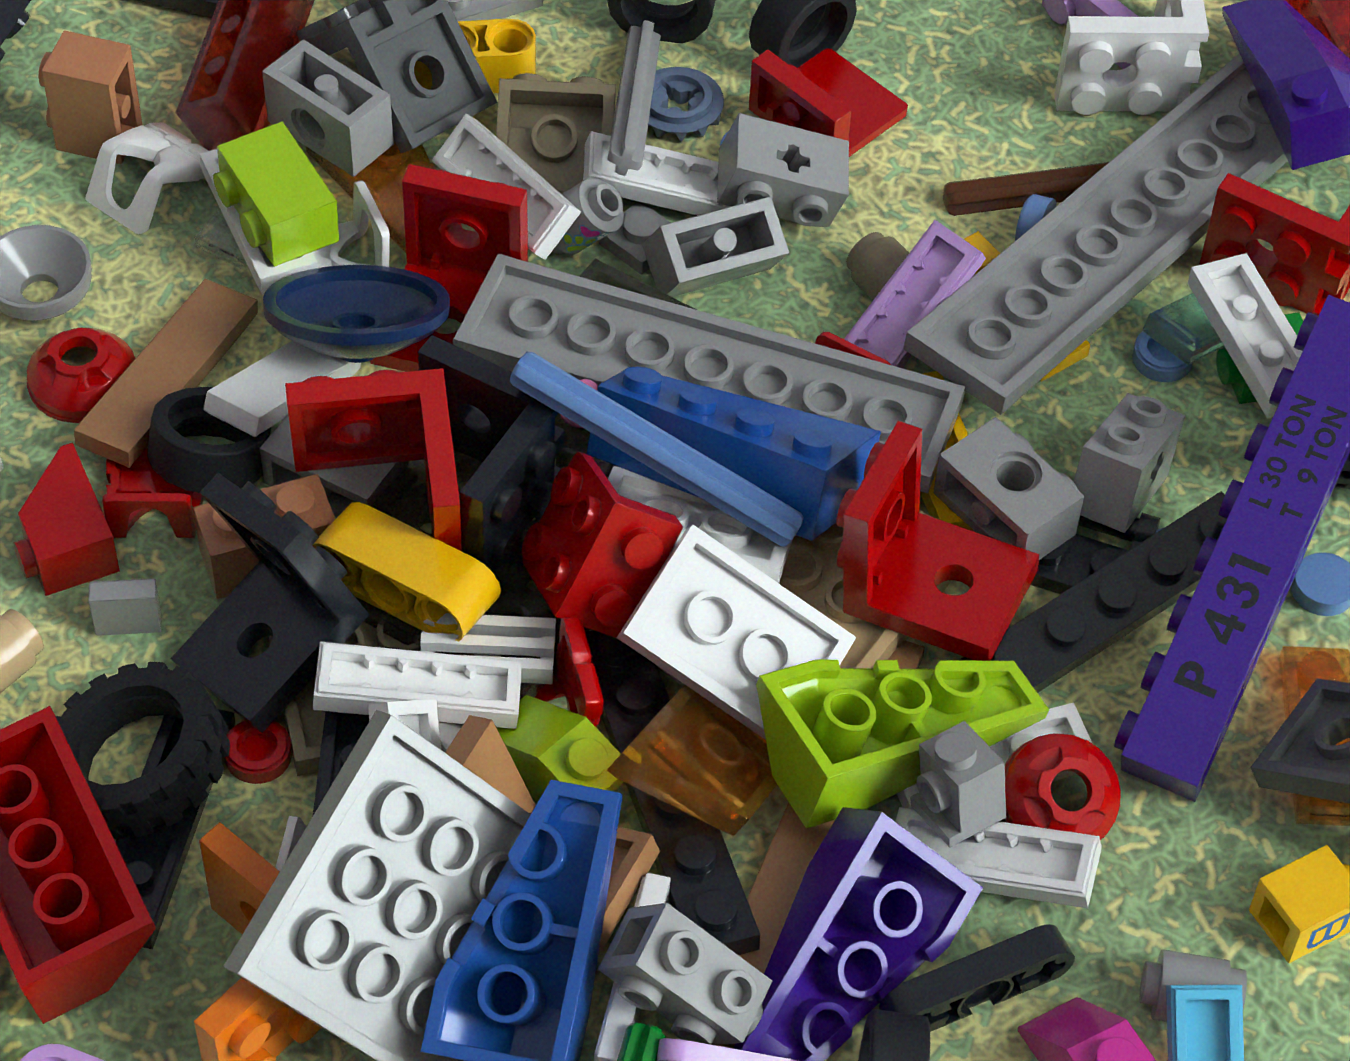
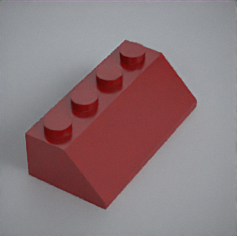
[0,706,156,1024]

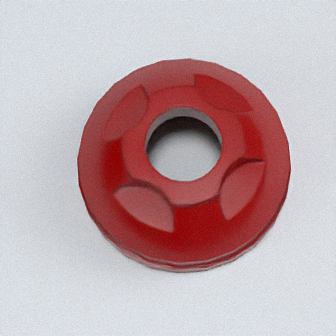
[27,327,136,423]
[1003,733,1121,840]

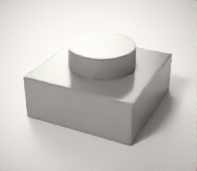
[599,201,671,275]

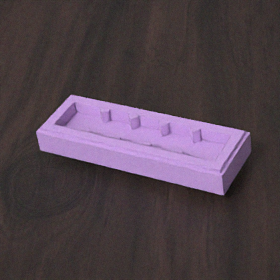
[844,220,986,368]

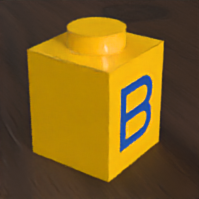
[1249,845,1350,963]

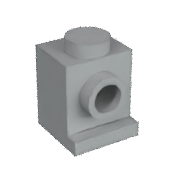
[910,721,1006,848]

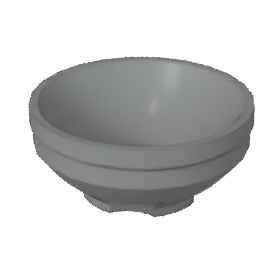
[0,225,92,321]

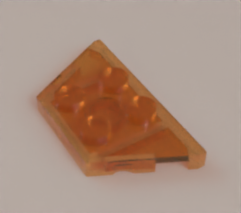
[607,684,777,836]

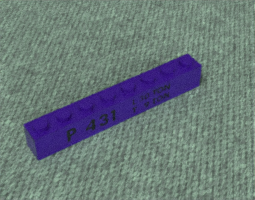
[1114,295,1350,802]

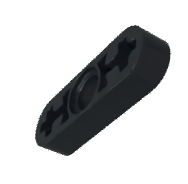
[879,924,1075,1032]

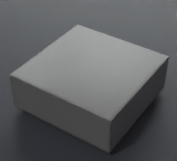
[88,578,162,636]

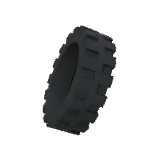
[55,662,230,839]

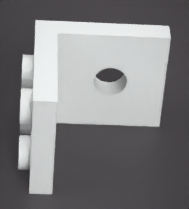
[1054,0,1209,115]

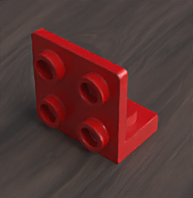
[749,48,908,157]

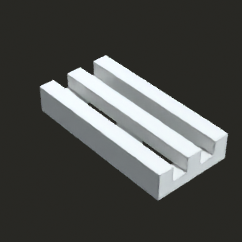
[420,613,556,684]

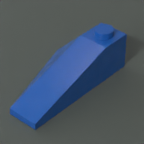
[420,780,623,1061]

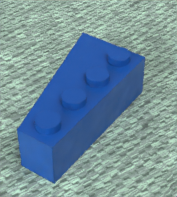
[587,367,881,541]

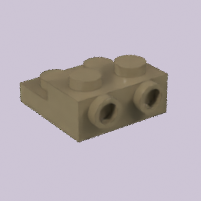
[496,73,616,194]

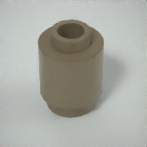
[846,232,909,300]

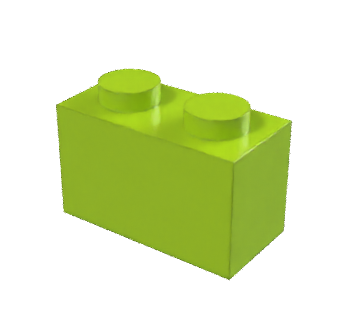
[213,121,339,267]

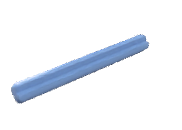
[510,351,804,547]

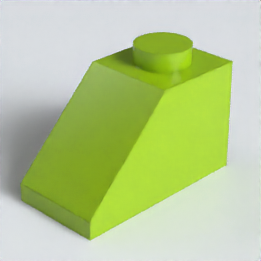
[496,694,633,803]

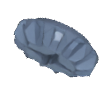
[648,67,724,142]

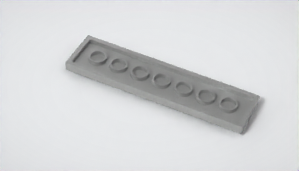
[453,254,966,493]

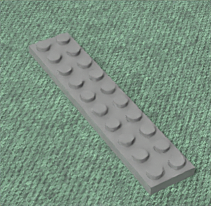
[903,53,1288,415]

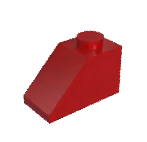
[13,442,120,596]

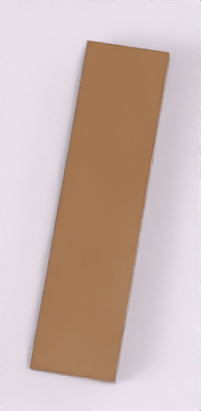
[74,279,258,468]

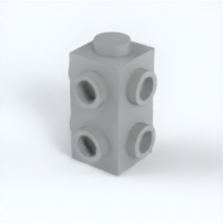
[598,903,772,1045]

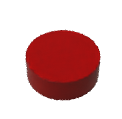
[225,720,292,784]

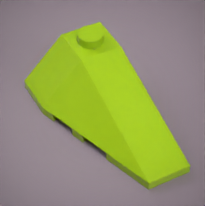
[756,659,1049,829]

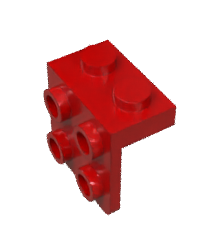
[522,452,683,638]

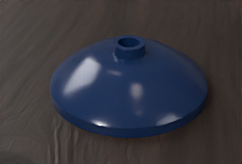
[263,265,450,363]

